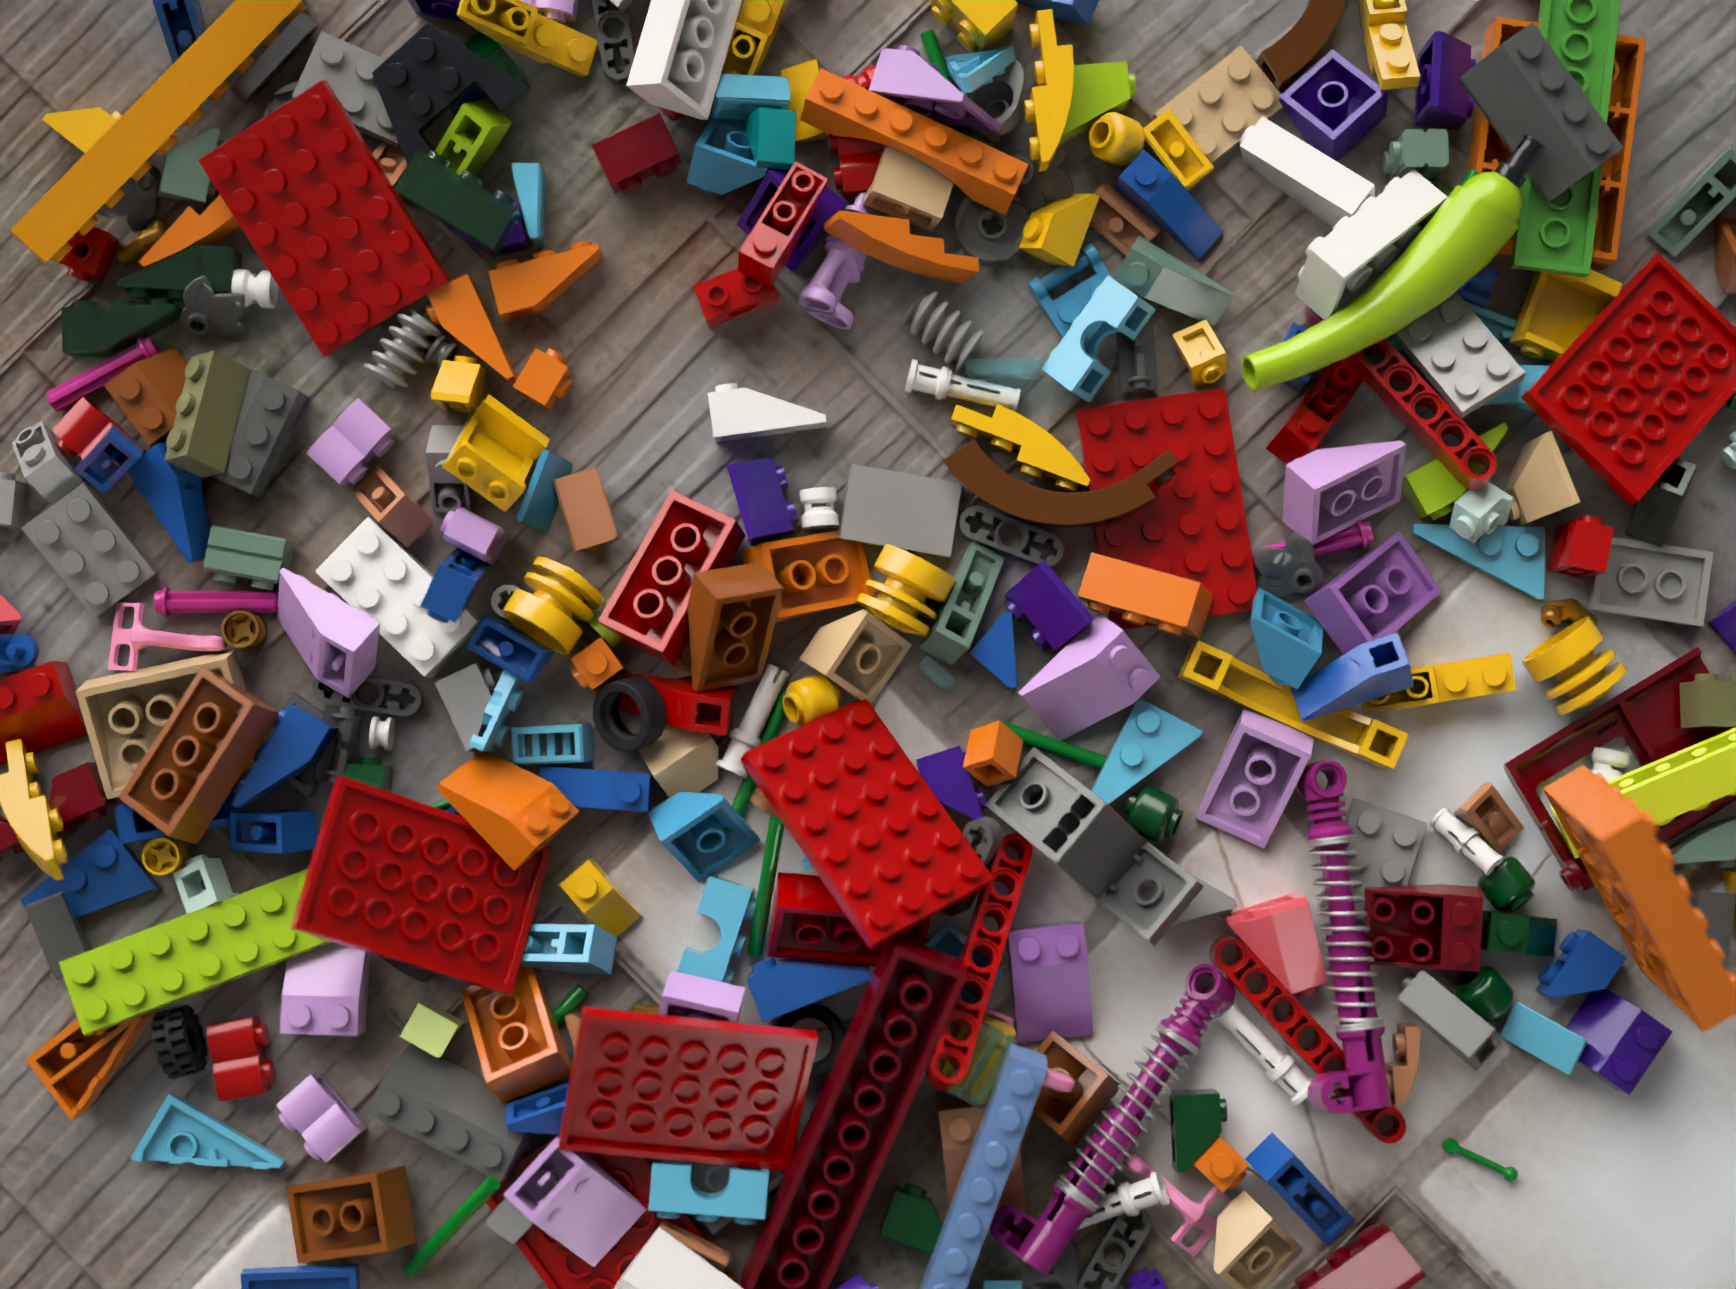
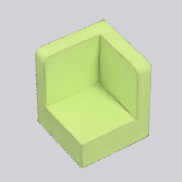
[399,1000,464,1058]

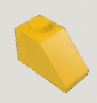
[42,107,122,153]
[1019,194,1099,267]
[431,356,486,414]
[559,858,642,937]

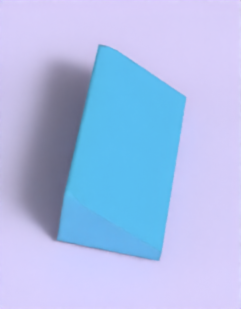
[710,74,790,120]
[1500,1001,1588,1076]

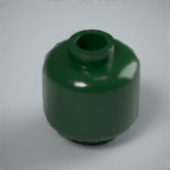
[1124,786,1183,842]
[1477,856,1535,913]
[1455,966,1513,1022]

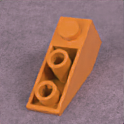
[488,241,603,321]

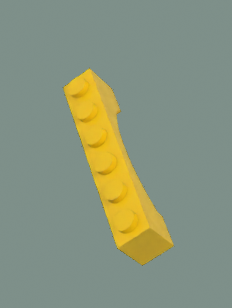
[1177,640,1409,769]

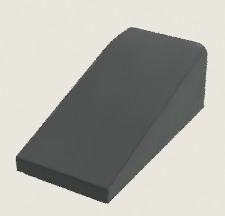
[1689,891,1736,969]
[25,892,92,980]

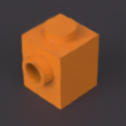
[512,348,573,411]
[570,637,628,691]
[963,720,1023,787]
[1193,1136,1249,1193]

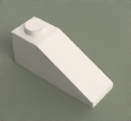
[708,383,827,443]

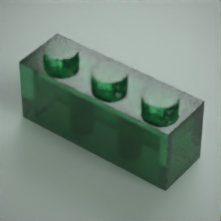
[394,150,521,254]

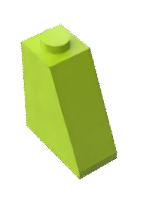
[1035,61,1136,145]

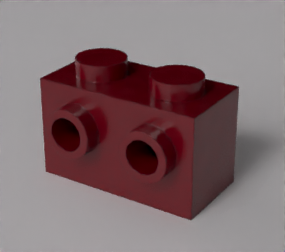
[592,113,682,194]

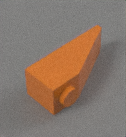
[425,274,517,385]

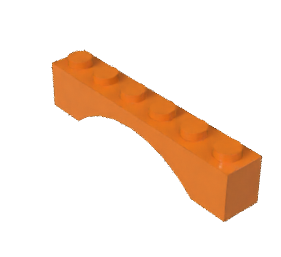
[800,68,1029,215]

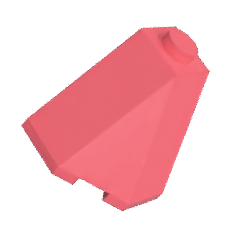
[1221,893,1328,998]

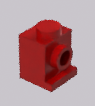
[59,227,119,283]

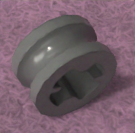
[425,335,460,371]

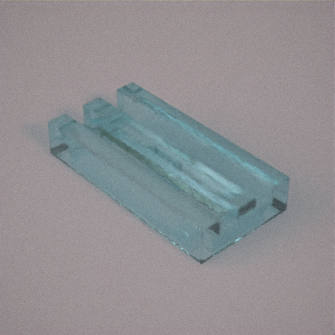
[964,358,1042,380]
[946,1021,1017,1109]

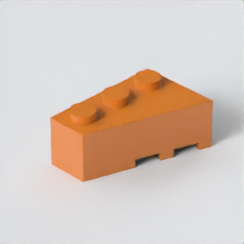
[1078,552,1213,639]
[25,1011,155,1121]

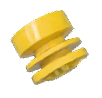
[855,544,956,638]
[501,556,604,655]
[1522,616,1627,715]

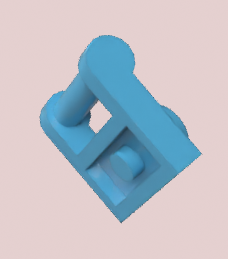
[1027,243,1113,340]

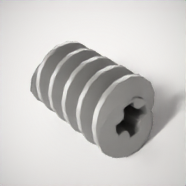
[900,291,984,372]
[362,307,443,391]

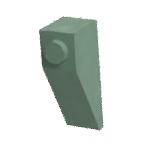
[1647,143,1736,258]
[1113,236,1235,327]
[919,540,1005,665]

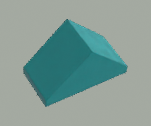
[744,107,796,170]

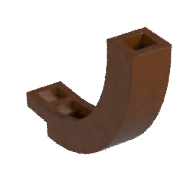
[1256,0,1346,91]
[943,439,1179,528]

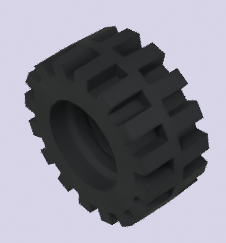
[151,1005,207,1079]

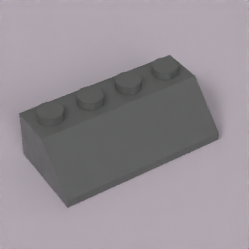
[1459,22,1623,203]
[366,1043,534,1182]

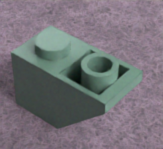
[156,127,225,208]

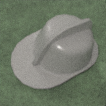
[966,60,1025,142]

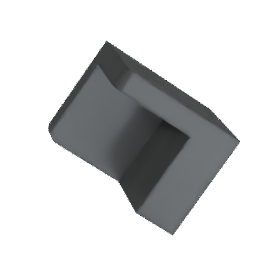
[1023,1242,1079,1289]

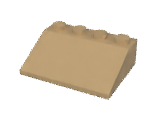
[76,649,256,799]

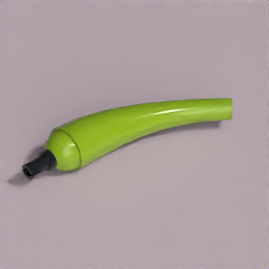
[1241,134,1545,392]

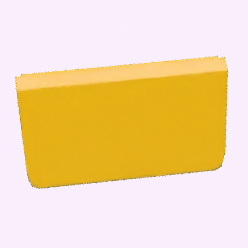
[780,60,829,144]
[1143,108,1214,191]

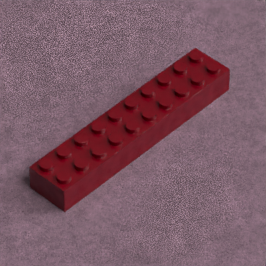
[741,935,968,1289]

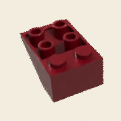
[1363,884,1483,972]

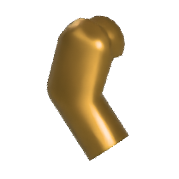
[116,221,168,266]
[1540,598,1599,628]

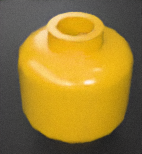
[1089,112,1145,166]
[782,674,841,726]

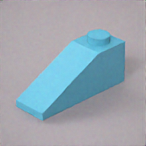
[520,924,617,974]

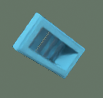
[511,163,546,246]
[511,723,594,765]

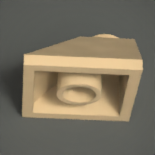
[1504,431,1580,526]
[799,609,912,706]
[1214,1190,1302,1289]

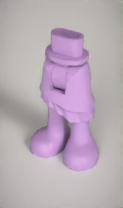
[798,192,877,330]

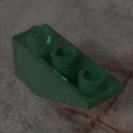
[117,245,243,302]
[62,298,183,359]

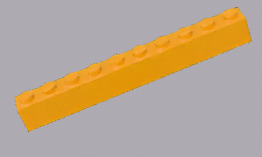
[10,0,308,265]

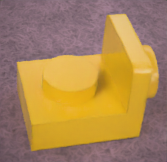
[1172,319,1228,387]

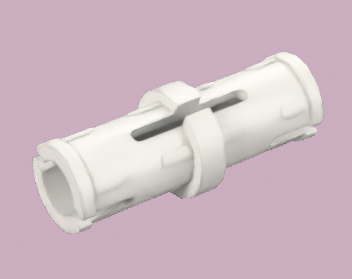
[1430,807,1504,876]

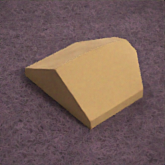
[638,724,719,798]

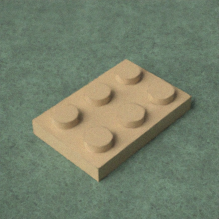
[1153,45,1283,164]

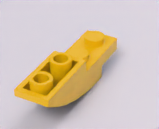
[457,0,598,77]
[721,0,789,75]
[1358,0,1420,90]
[1024,9,1074,171]
[950,404,1090,493]
[1361,653,1517,715]
[0,739,68,881]

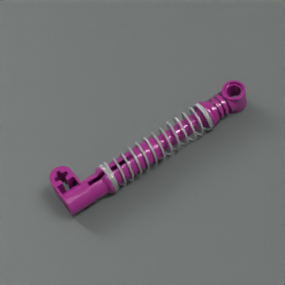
[1297,760,1392,1114]
[989,964,1235,1276]

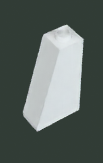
[1240,116,1375,228]

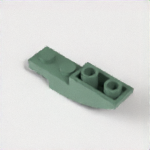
[1668,815,1736,871]

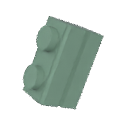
[1381,129,1449,183]
[203,525,294,591]

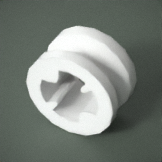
[491,585,521,618]
[369,716,395,751]

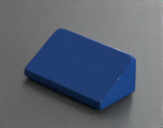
[466,614,555,684]

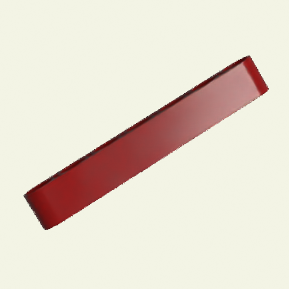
[1304,304,1497,490]
[925,832,1033,1090]
[1209,936,1407,1144]

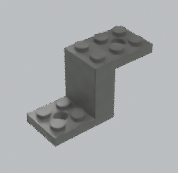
[985,747,1204,946]

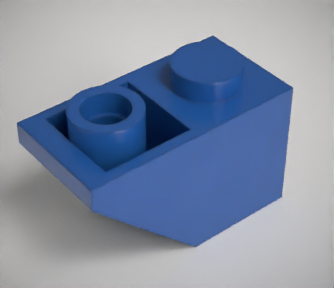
[1535,929,1627,998]

